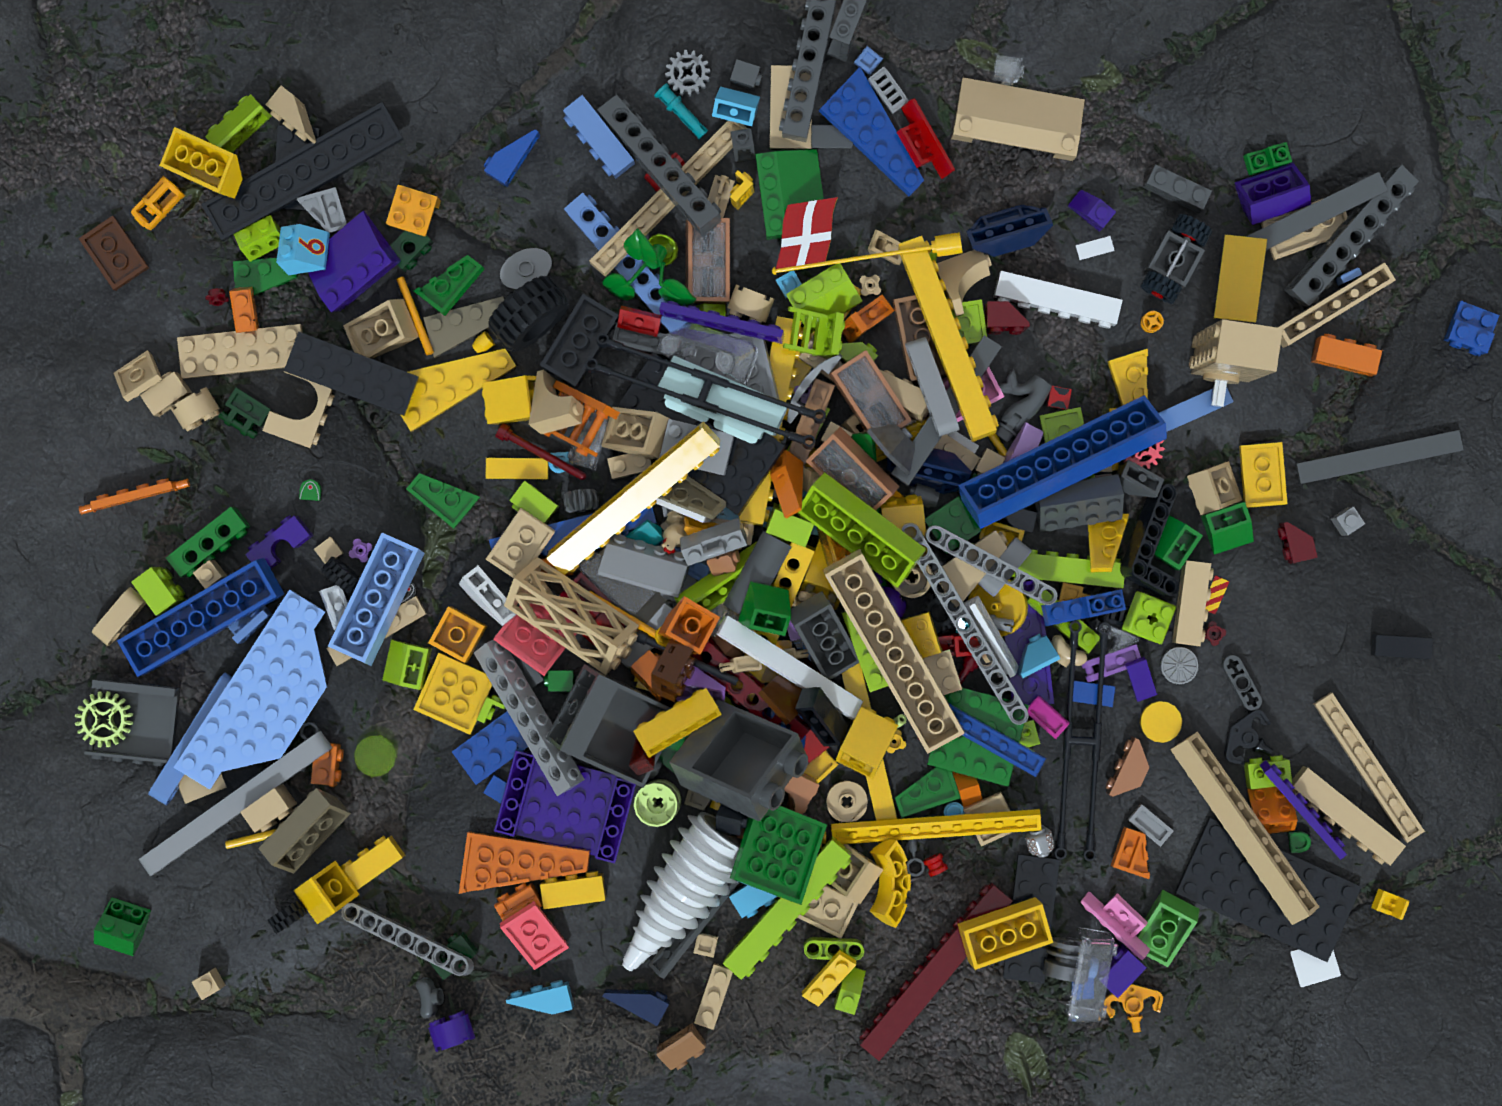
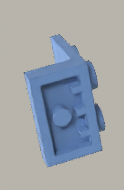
[228,606,273,644]

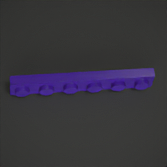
[659,301,784,344]
[1260,760,1347,860]

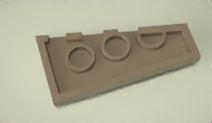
[423,296,505,358]

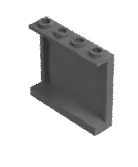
[827,0,870,62]
[84,679,180,766]

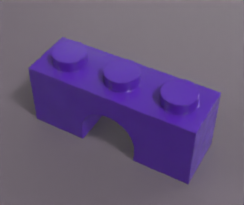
[245,515,314,569]

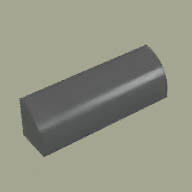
[723,531,792,615]

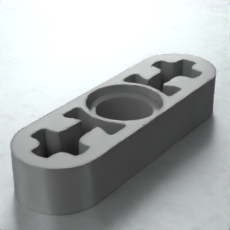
[1221,655,1262,711]

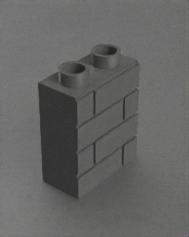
[546,664,673,788]
[669,699,808,821]

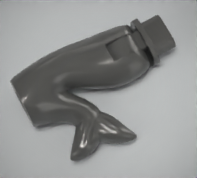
[996,369,1052,443]

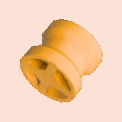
[1140,311,1164,333]

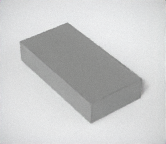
[1127,804,1173,847]

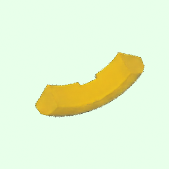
[869,839,911,928]

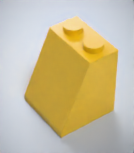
[482,375,536,424]
[881,495,927,556]
[797,538,851,610]
[836,707,899,779]
[293,861,360,924]

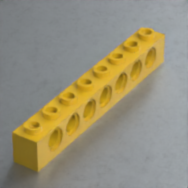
[728,542,816,701]

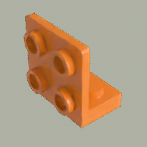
[1247,787,1298,834]

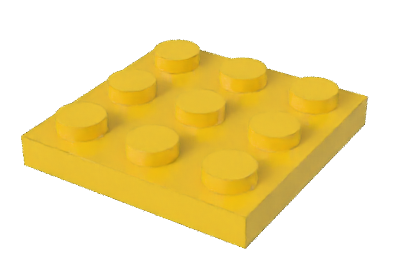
[413,652,492,735]

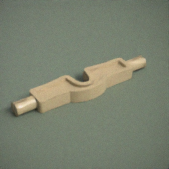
[719,648,809,673]

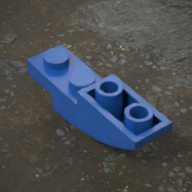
[1041,589,1126,626]

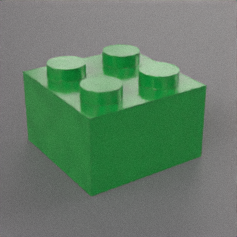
[925,496,981,554]

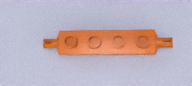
[79,478,190,515]

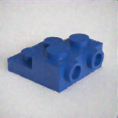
[1444,301,1500,356]

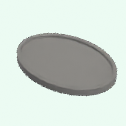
[500,248,552,290]

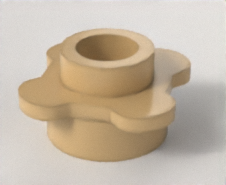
[859,275,881,296]

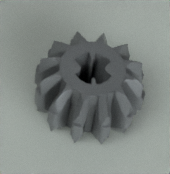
[563,489,599,513]

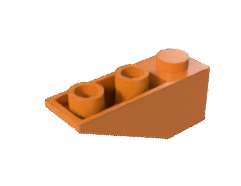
[770,450,803,519]

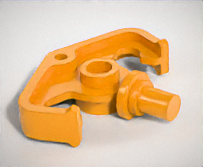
[1102,984,1163,1033]

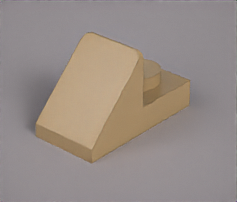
[868,230,902,265]

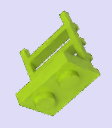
[783,306,845,359]

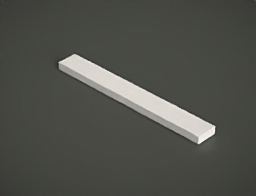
[716,616,863,720]

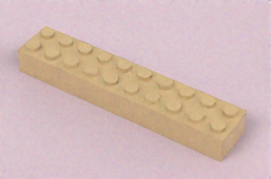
[823,549,965,754]

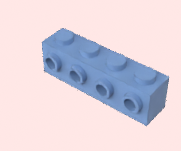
[563,95,635,179]

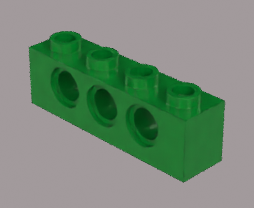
[166,507,251,578]

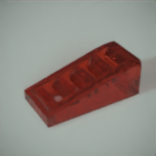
[629,737,655,775]

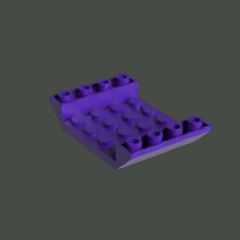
[494,750,636,864]

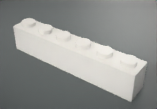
[993,271,1123,329]

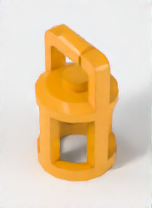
[131,175,185,230]

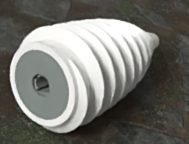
[622,812,742,971]

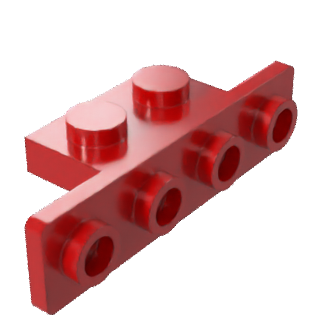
[897,98,955,179]

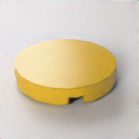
[1140,701,1182,743]

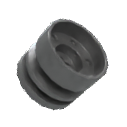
[1043,937,1092,982]

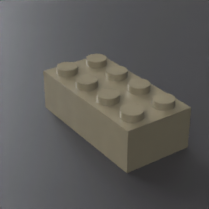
[258,788,351,874]

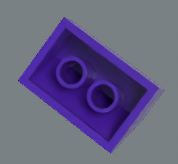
[1234,163,1311,225]

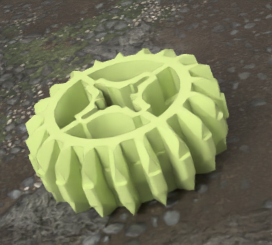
[75,691,133,747]

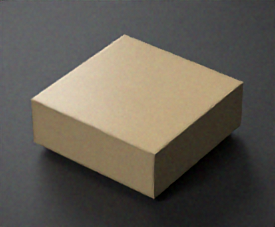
[314,537,344,564]
[693,932,718,958]

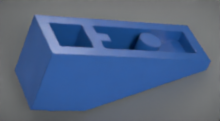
[484,130,541,187]

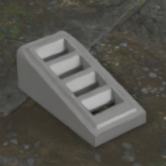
[868,66,909,114]

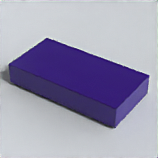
[1125,657,1157,702]

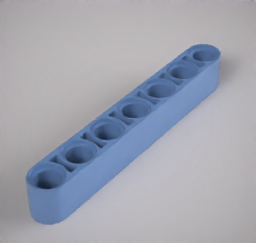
[148,672,232,806]

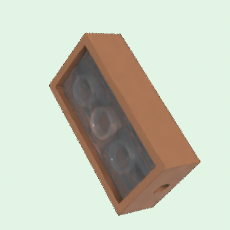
[686,218,730,304]
[829,350,912,444]
[806,427,900,511]

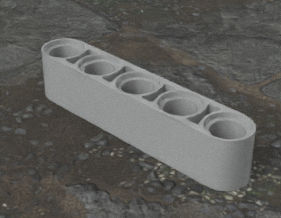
[905,337,959,437]

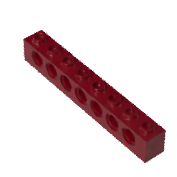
[693,637,811,740]

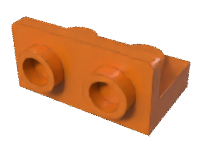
[311,743,344,787]

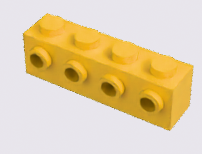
[633,688,722,758]

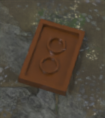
[79,215,150,291]

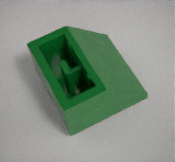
[1200,502,1254,555]
[1154,515,1203,570]
[738,581,791,636]
[94,897,151,956]

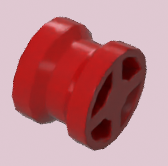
[923,853,948,877]

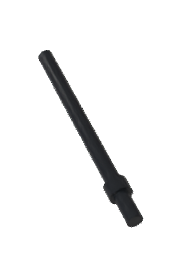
[624,626,739,686]

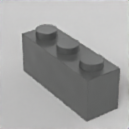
[1142,164,1212,214]

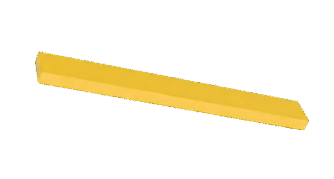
[841,663,897,821]

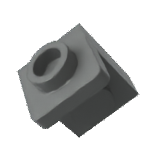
[731,128,756,162]

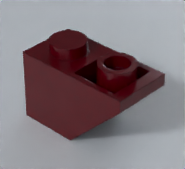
[1278,522,1318,563]

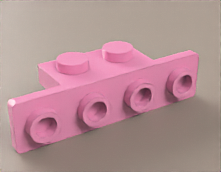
[1080,892,1150,960]

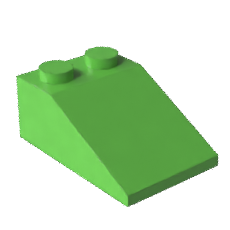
[1136,889,1200,967]

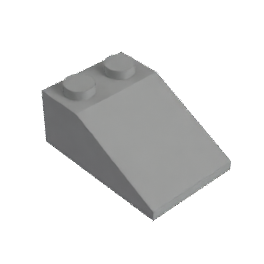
[659,419,734,476]

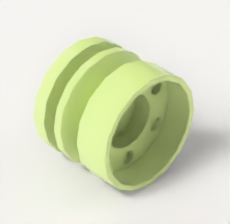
[634,779,682,827]

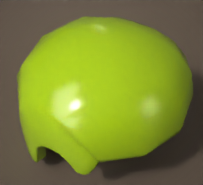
[648,234,678,266]

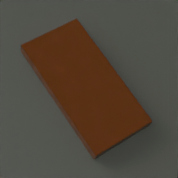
[758,653,821,725]

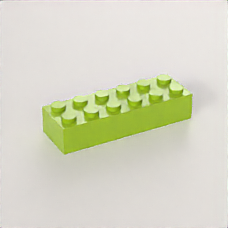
[798,472,926,588]

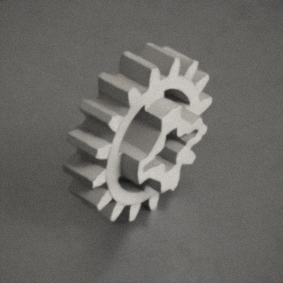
[665,50,710,97]

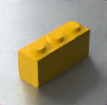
[340,835,406,890]
[540,871,607,909]

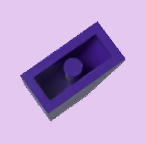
[1068,190,1116,232]

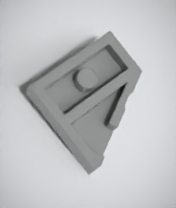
[297,187,347,233]

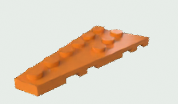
[459,831,591,894]

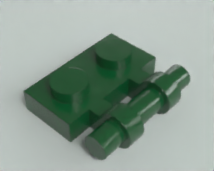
[218,388,272,439]

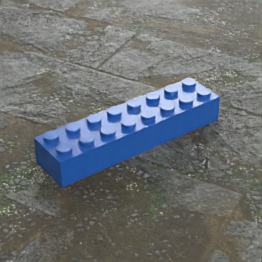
[117,558,284,677]

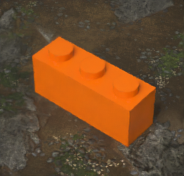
[1311,334,1382,376]

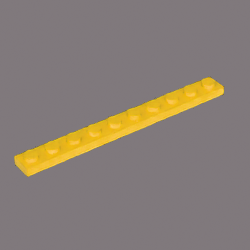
[831,809,1042,844]

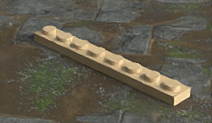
[1313,692,1425,843]

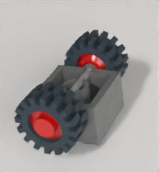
[1140,214,1213,304]

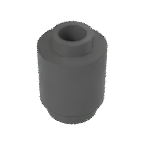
[908,483,940,508]

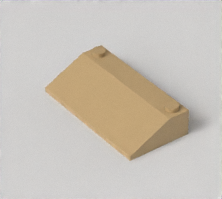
[951,77,1085,161]

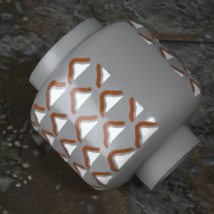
[1025,825,1055,858]

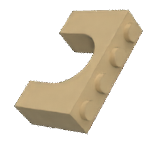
[262,371,335,448]

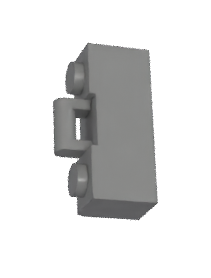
[680,518,748,566]

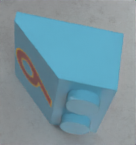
[276,224,330,275]

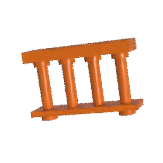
[544,380,620,457]

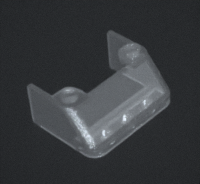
[1065,927,1118,1022]

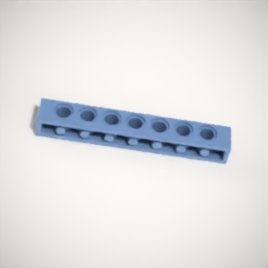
[564,192,689,336]

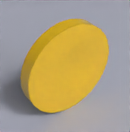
[968,579,1028,636]

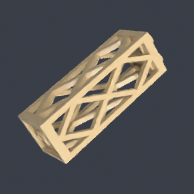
[504,557,639,675]

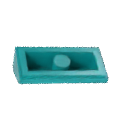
[625,519,664,545]

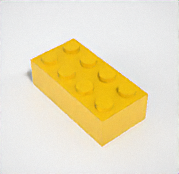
[957,897,1053,970]

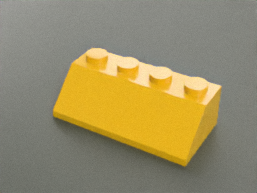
[159,127,243,199]

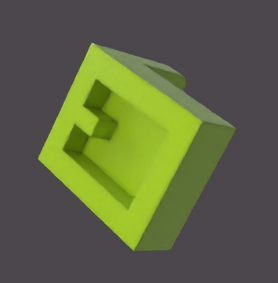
[477,694,505,723]

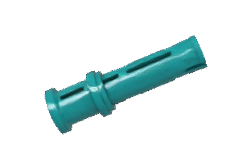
[654,83,708,139]

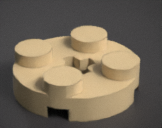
[826,780,868,822]

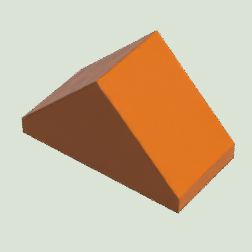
[952,771,982,808]

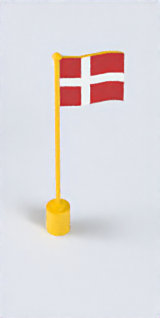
[772,197,963,275]

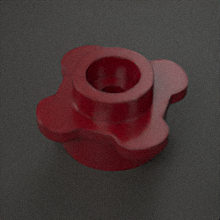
[205,288,229,306]
[1205,621,1226,646]

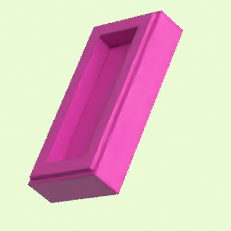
[1028,696,1070,739]

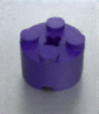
[428,1010,476,1052]

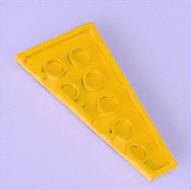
[401,349,517,432]

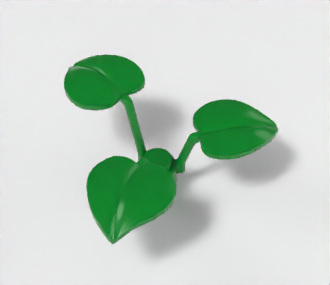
[603,228,697,306]

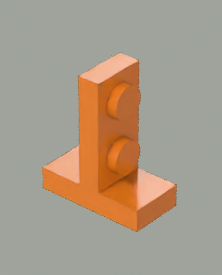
[842,295,894,343]

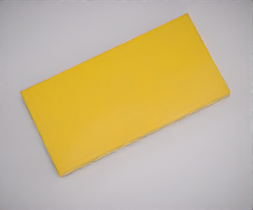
[1214,235,1267,322]

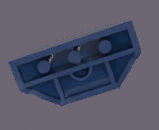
[966,205,1053,257]
[886,448,972,494]

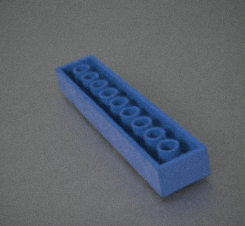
[958,395,1167,529]

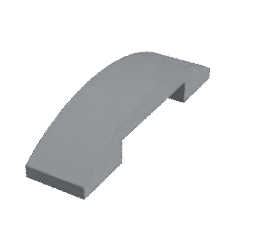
[787,354,843,424]

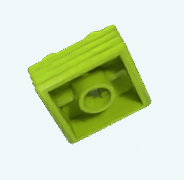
[1122,591,1176,644]

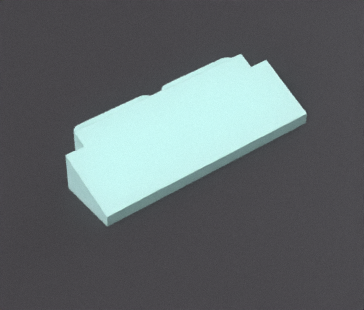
[658,355,787,444]

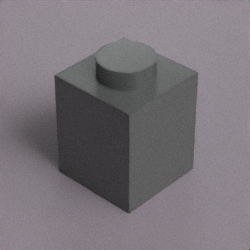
[730,59,763,91]

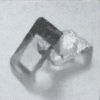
[1095,622,1140,653]

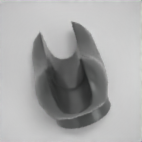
[416,977,444,1019]

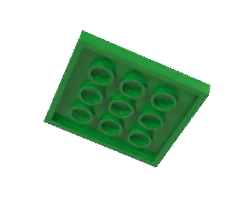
[927,687,1030,787]
[730,806,827,905]

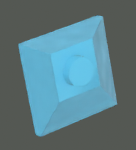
[1017,633,1060,678]

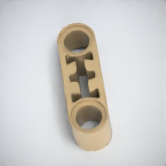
[92,587,146,646]

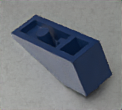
[602,989,670,1026]

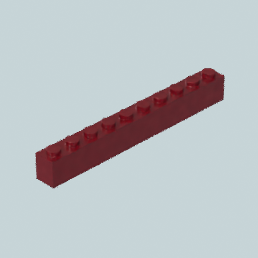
[859,882,1013,1061]

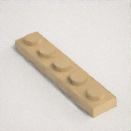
[326,596,427,666]

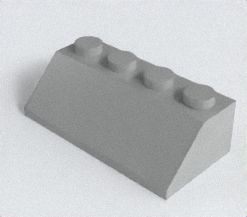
[597,534,690,598]

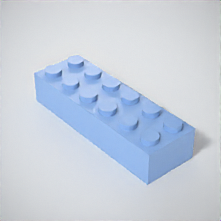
[328,533,425,666]

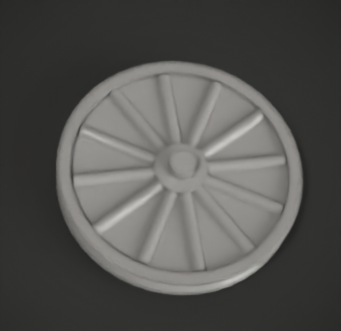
[1160,647,1199,684]

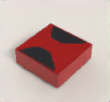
[1047,386,1072,410]

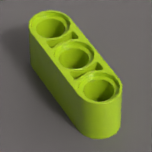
[803,937,864,960]

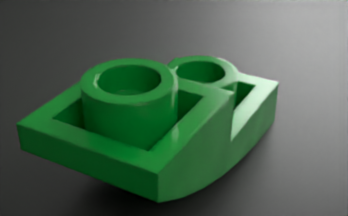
[1243,142,1292,175]

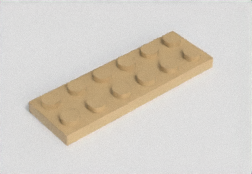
[177,324,303,379]

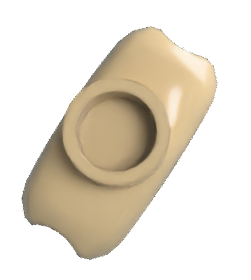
[1051,635,1087,668]

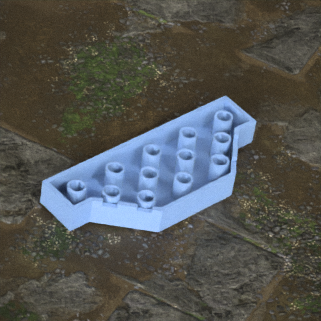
[174,589,327,789]

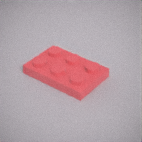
[499,901,569,970]

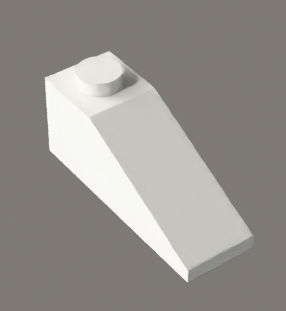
[459,565,517,626]

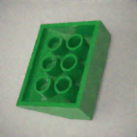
[755,149,824,240]

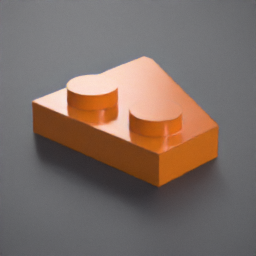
[1110,827,1150,879]

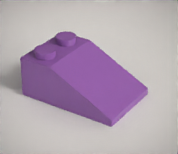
[663,666,726,702]

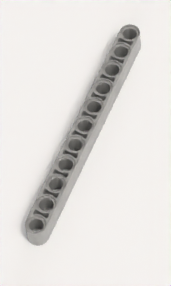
[901,523,1028,725]
[139,731,333,877]

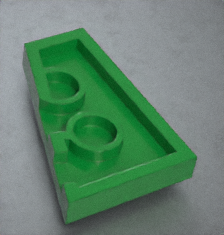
[413,255,485,316]
[233,258,298,296]

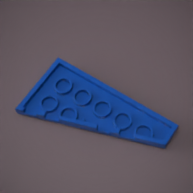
[819,67,924,197]

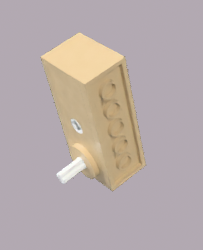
[1189,319,1283,407]

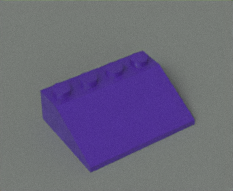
[308,211,401,312]

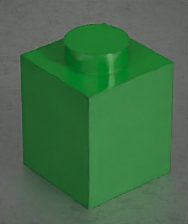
[544,670,575,691]

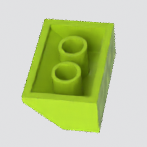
[205,94,272,153]
[786,263,863,334]

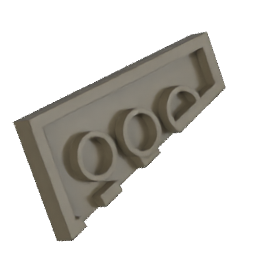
[658,476,726,520]

